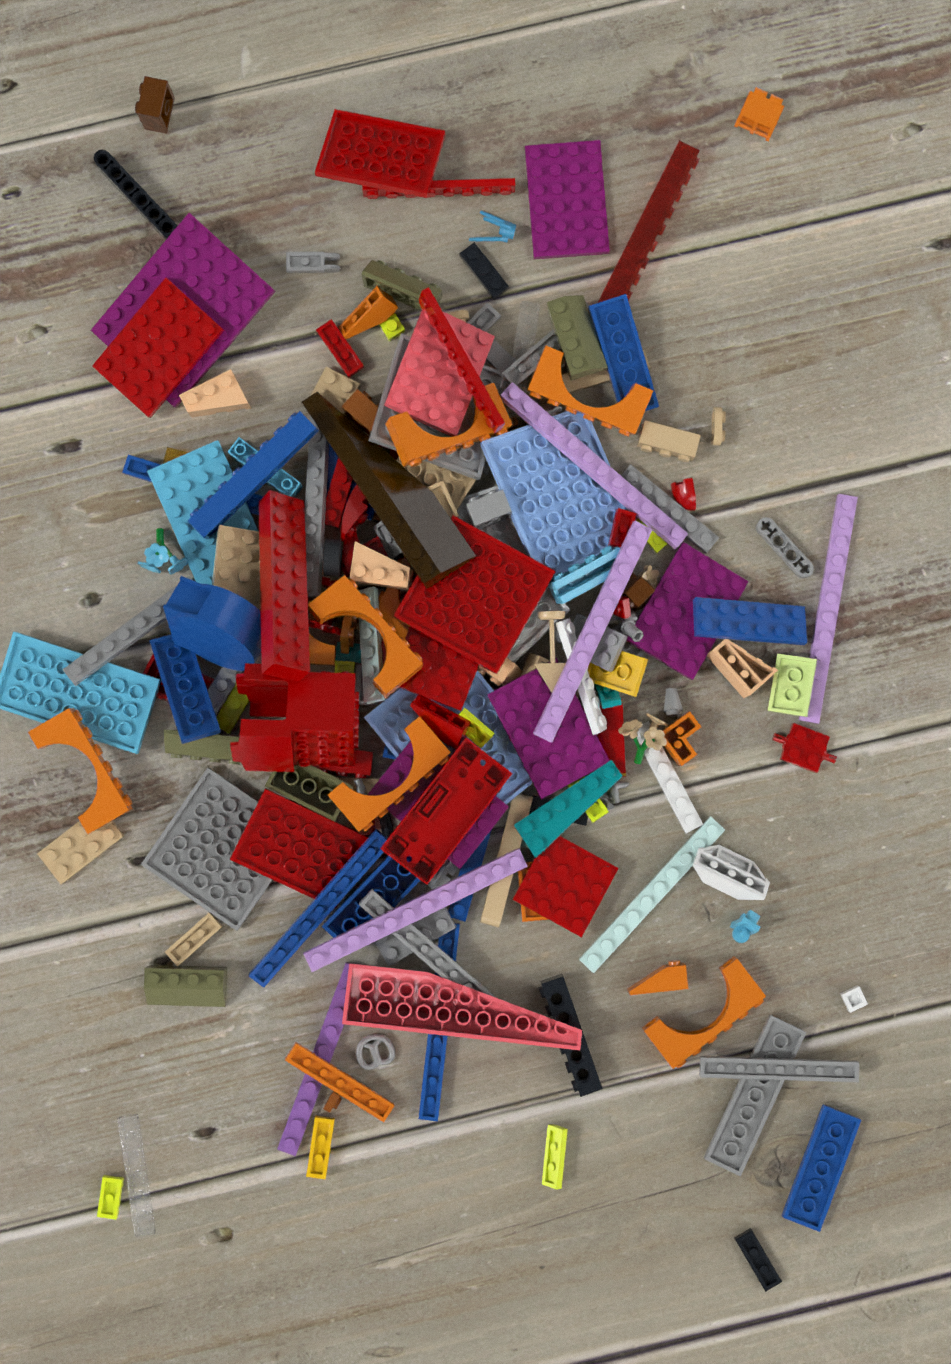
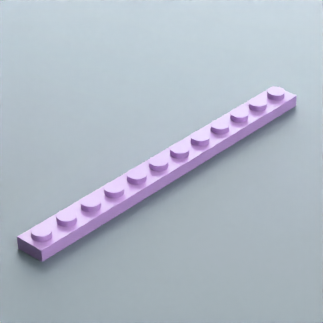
[500,382,688,549]
[799,494,858,724]
[533,521,652,743]
[303,848,527,972]

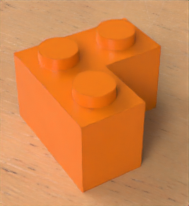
[662,711,701,766]

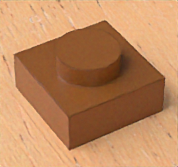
[323,1091,342,1113]

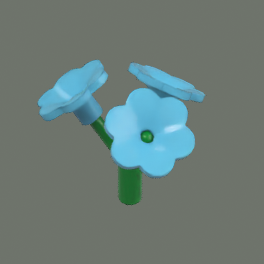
[137,528,188,575]

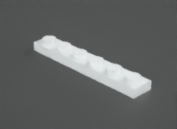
[555,618,607,735]
[637,721,703,833]

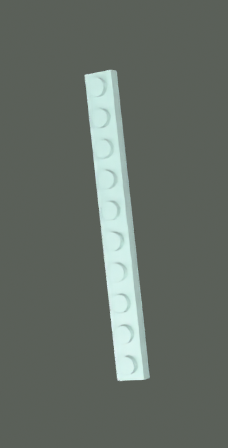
[579,816,725,973]

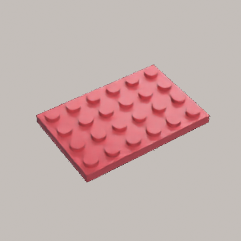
[384,309,495,437]

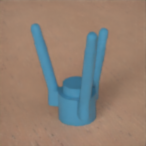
[469,210,516,243]

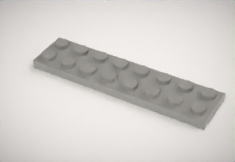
[704,1014,807,1176]

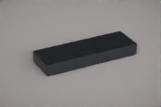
[734,1228,782,1292]

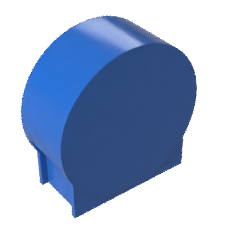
[163,576,261,671]

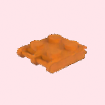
[734,87,785,142]

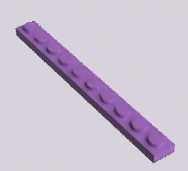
[277,962,351,1156]

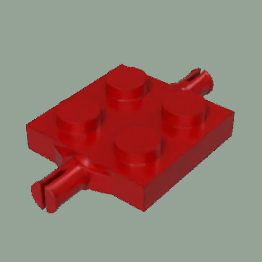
[772,723,837,773]

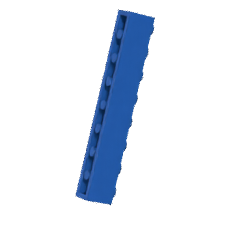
[188,411,319,539]

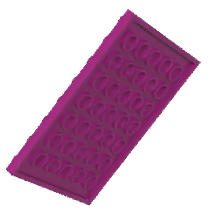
[90,213,276,408]

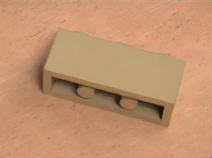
[637,420,701,462]

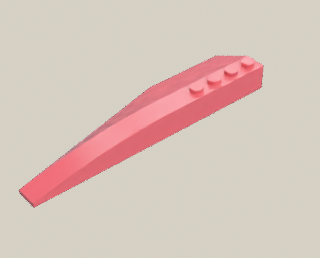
[342,963,582,1050]

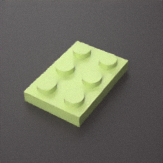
[768,654,817,717]

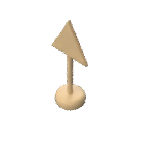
[534,611,566,693]

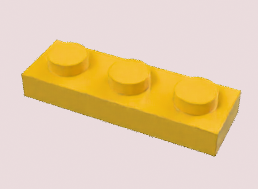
[306,1115,335,1180]

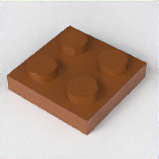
[340,616,358,654]

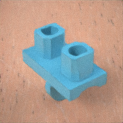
[730,910,760,943]

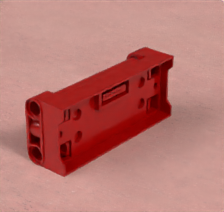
[380,738,513,885]

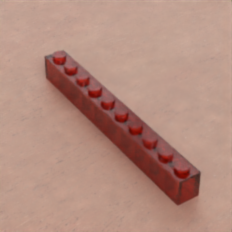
[597,140,700,303]

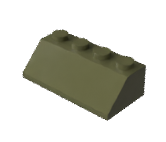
[361,260,443,311]
[547,295,608,381]
[164,729,240,765]
[265,765,353,822]
[144,965,228,1007]

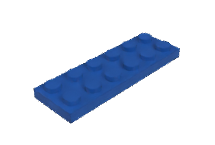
[588,294,659,411]
[693,597,807,645]
[150,635,221,744]
[782,1104,861,1232]

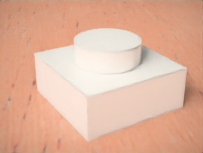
[840,985,868,1013]

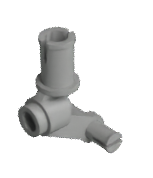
[608,611,643,642]

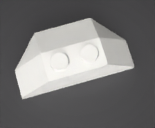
[693,845,770,900]

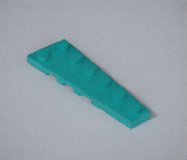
[514,760,622,858]

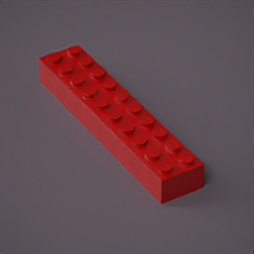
[259,490,310,682]

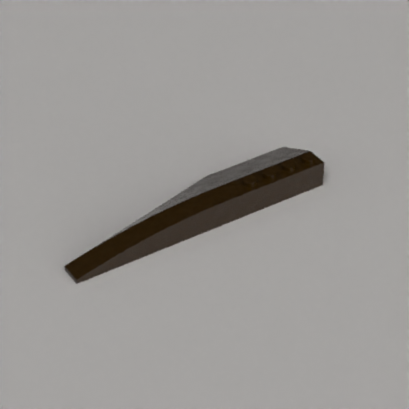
[302,392,476,589]

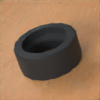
[323,539,342,577]

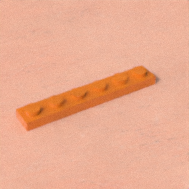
[285,1042,395,1122]

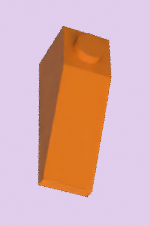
[339,286,399,339]
[627,960,689,995]

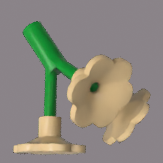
[618,713,669,764]

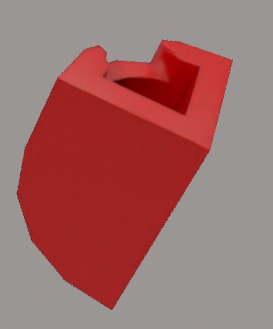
[671,478,696,511]

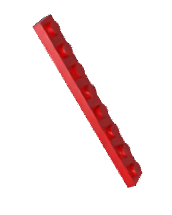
[362,178,515,199]
[419,287,505,433]

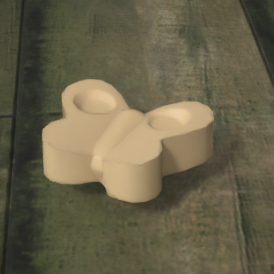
[638,565,659,588]

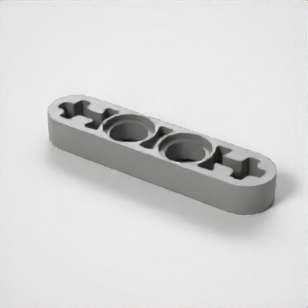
[756,517,814,579]

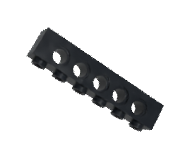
[538,974,603,1097]

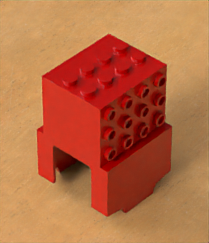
[230,663,359,772]

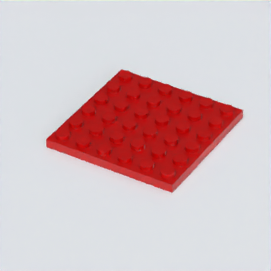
[394,515,556,675]

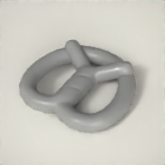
[356,1034,395,1070]

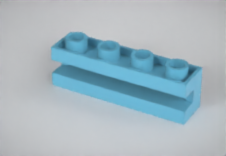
[228,437,303,498]
[548,545,620,604]

